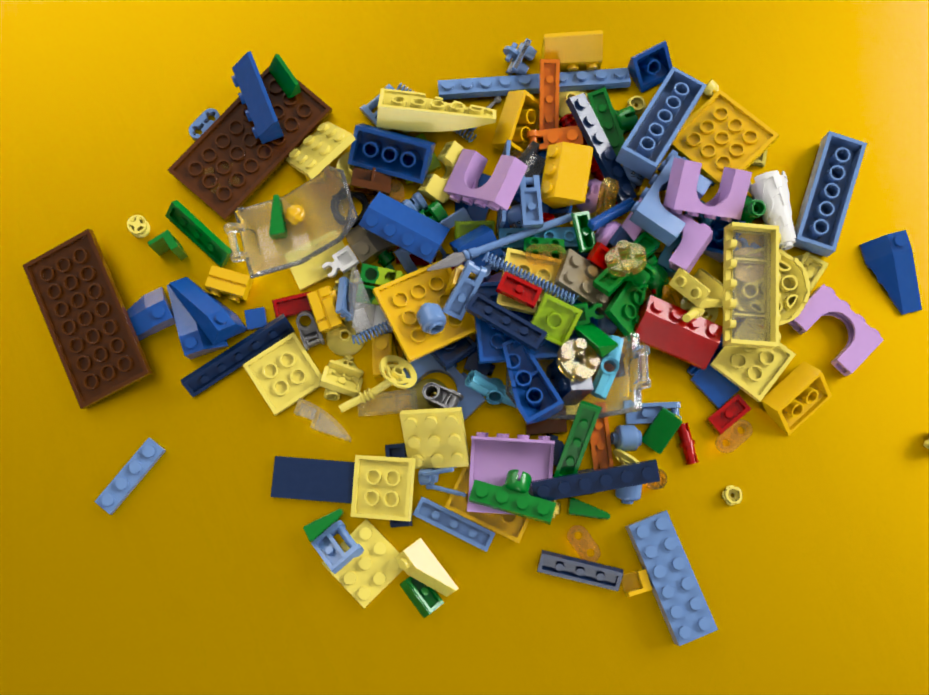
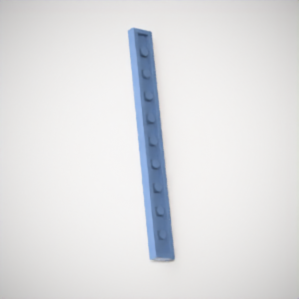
[438,68,631,100]

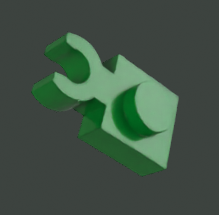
[573,302,604,326]

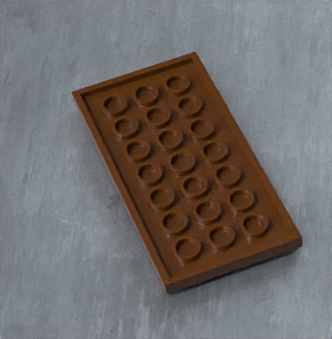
[168,66,332,222]
[23,229,153,409]

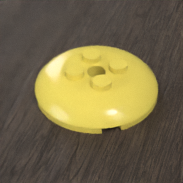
[735,248,810,326]

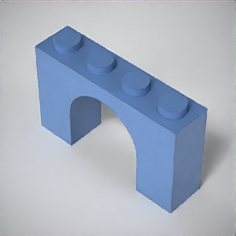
[629,155,712,247]
[402,354,486,422]

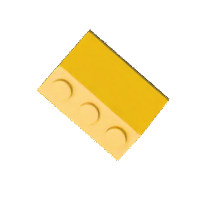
[541,30,603,72]
[492,90,539,160]
[541,142,593,209]
[761,361,832,436]

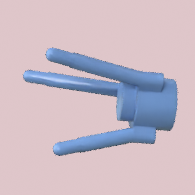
[418,467,466,497]

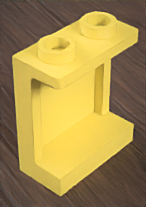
[669,268,723,308]

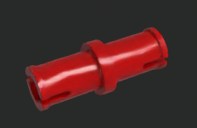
[677,422,699,465]

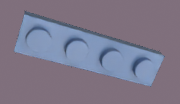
[94,437,166,515]
[413,497,496,552]

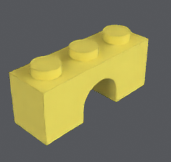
[417,141,465,204]

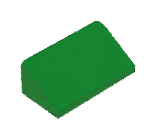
[269,54,301,99]
[571,211,596,253]
[574,323,618,358]
[642,407,682,454]
[400,576,444,618]

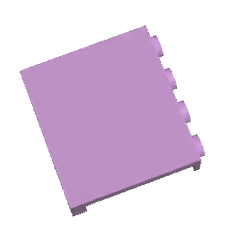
[467,432,555,515]

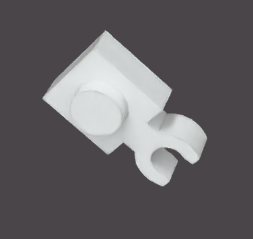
[322,245,360,278]

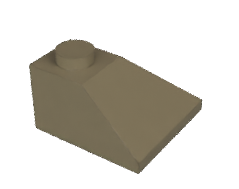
[345,224,395,265]

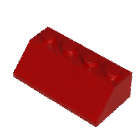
[634,295,723,370]

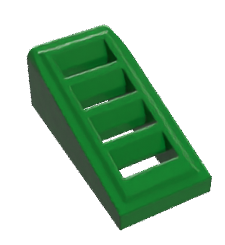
[269,194,288,240]
[567,497,610,520]
[303,509,345,542]

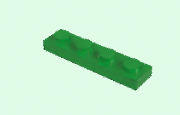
[165,200,233,267]
[553,400,601,477]

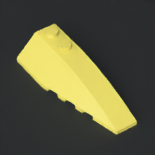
[376,88,496,132]

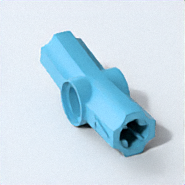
[590,335,624,400]
[465,370,517,408]

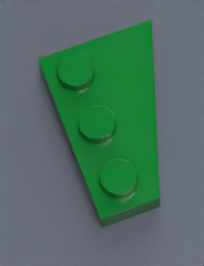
[604,281,648,341]

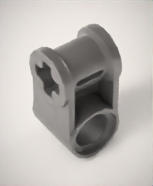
[296,311,325,351]
[422,382,464,408]

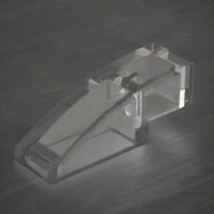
[348,266,372,333]
[357,389,418,417]
[294,398,352,442]

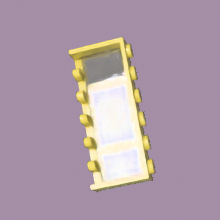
[722,222,781,349]

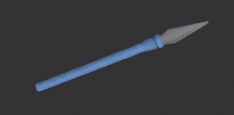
[426,212,572,271]

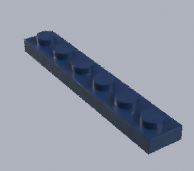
[566,93,637,204]
[181,314,295,397]
[531,459,660,501]

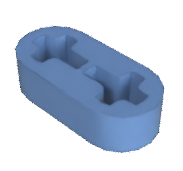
[189,108,220,141]

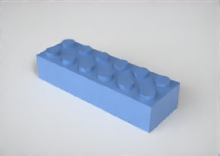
[615,67,707,180]
[793,131,867,257]
[625,510,718,646]

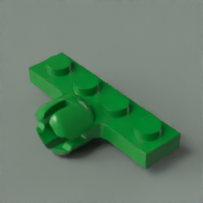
[587,87,638,156]
[593,232,660,297]
[469,469,556,525]

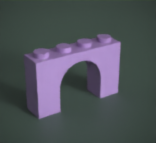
[443,149,528,211]
[663,158,752,222]
[621,198,713,273]
[788,284,884,376]

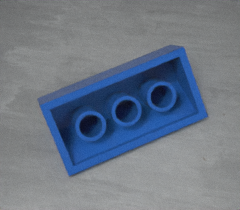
[231,51,284,144]
[348,123,436,184]
[359,192,450,264]

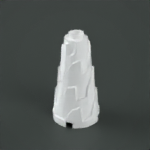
[748,170,796,250]

